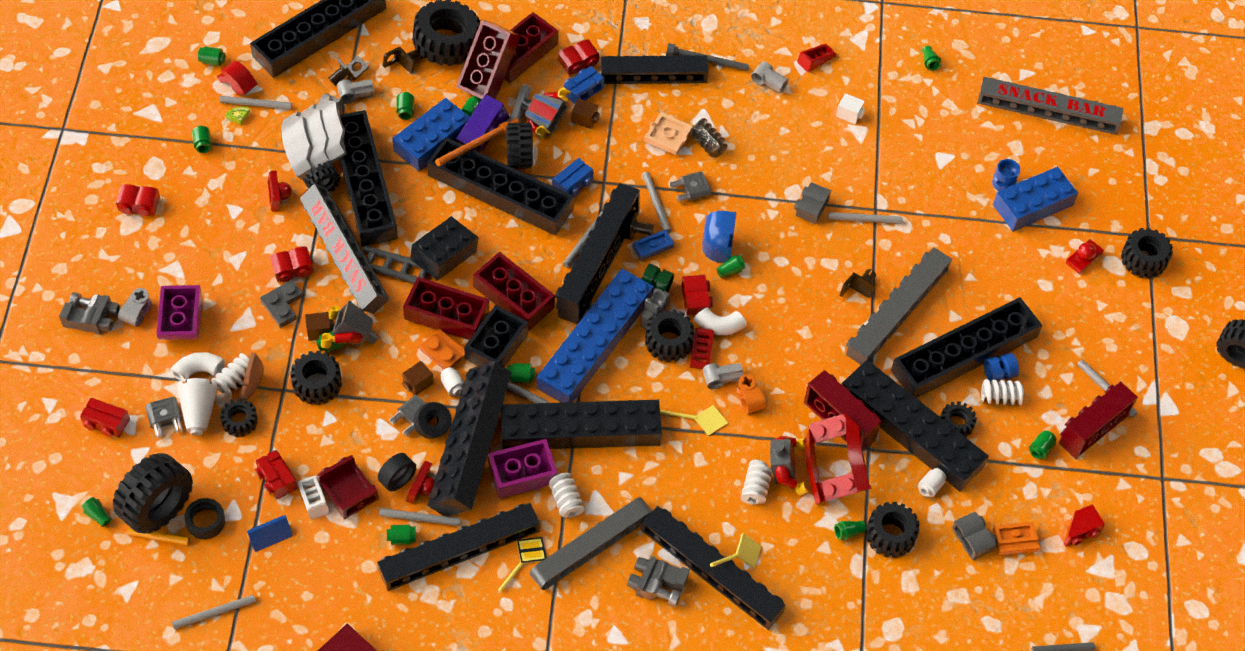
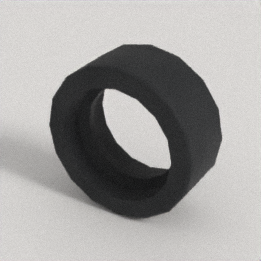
[377,453,416,491]
[184,498,225,539]

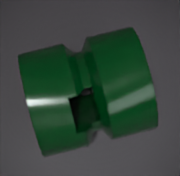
[642,264,675,293]

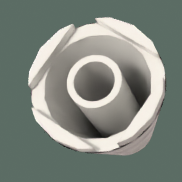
[177,378,218,436]

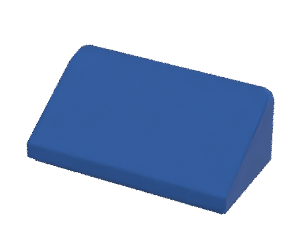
[247,515,292,552]

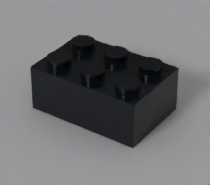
[410,216,478,281]
[464,305,528,367]

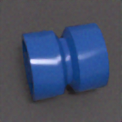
[992,159,1020,191]
[984,353,1019,383]

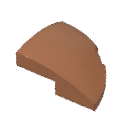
[240,352,264,402]

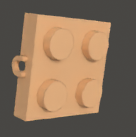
[644,112,693,155]

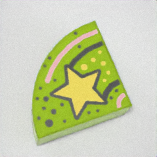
[225,107,250,125]

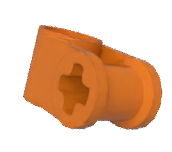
[736,374,766,414]

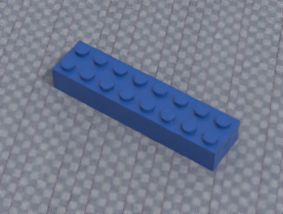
[537,269,654,403]

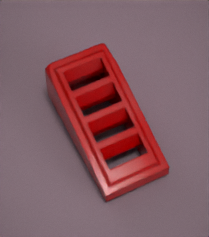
[797,43,837,72]
[690,328,714,369]

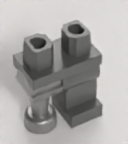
[59,292,121,335]
[627,556,690,607]

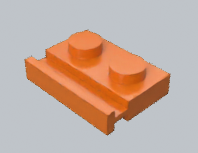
[420,329,465,370]
[993,522,1041,556]

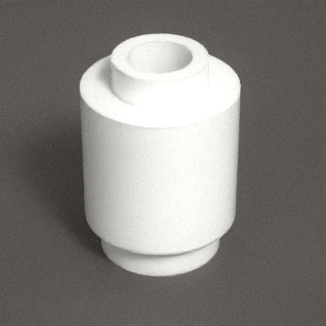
[440,367,465,397]
[918,468,946,497]

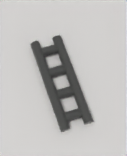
[363,245,428,283]

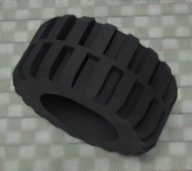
[412,0,480,66]
[113,453,193,534]

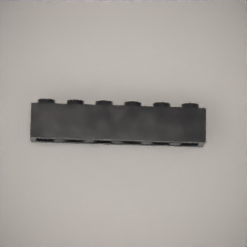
[601,55,708,84]

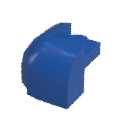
[702,211,736,263]

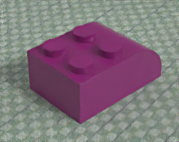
[157,285,203,340]
[488,439,558,499]

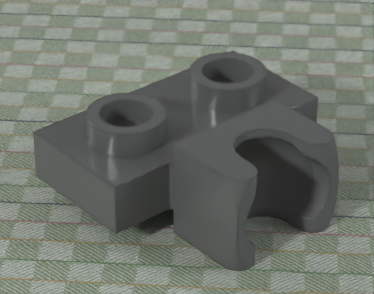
[640,288,670,329]

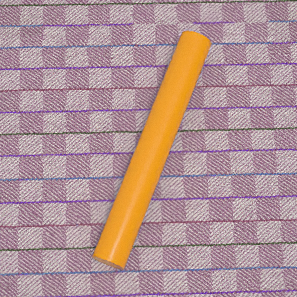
[127,527,190,545]

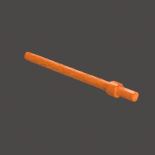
[435,118,520,166]

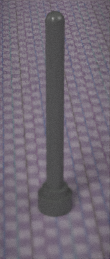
[666,43,749,71]

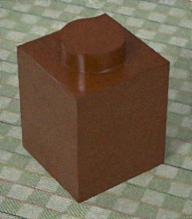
[571,99,600,129]
[305,312,334,341]
[402,361,434,395]

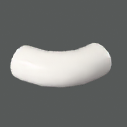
[693,307,747,336]
[170,352,225,382]

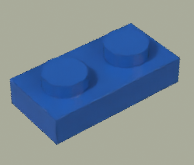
[632,229,674,260]

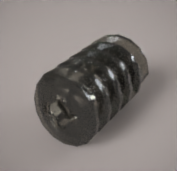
[691,118,728,158]

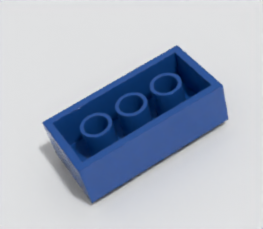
[393,98,470,172]
[993,166,1078,232]

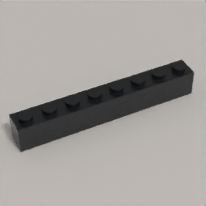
[377,503,540,591]
[641,506,786,630]

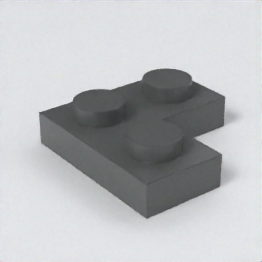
[260,279,303,328]

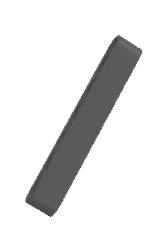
[529,497,653,590]

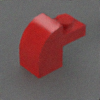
[217,61,258,95]

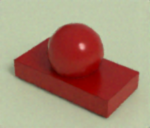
[267,171,292,211]
[1065,239,1104,274]
[406,461,435,504]

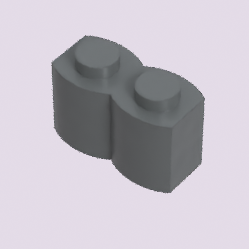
[794,182,831,224]
[952,512,996,560]

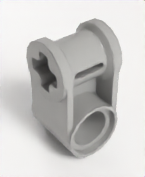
[118,288,151,327]

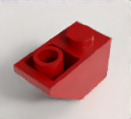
[1064,504,1105,547]

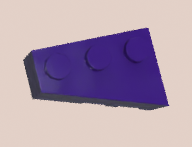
[456,94,510,153]

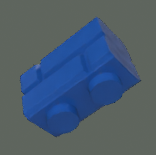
[563,66,604,105]
[552,158,594,197]

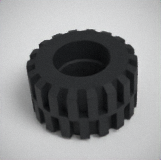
[506,123,533,169]
[1121,228,1173,278]
[645,309,694,362]
[1216,319,1245,368]
[290,351,342,405]
[866,501,920,558]

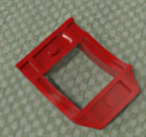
[805,413,872,504]

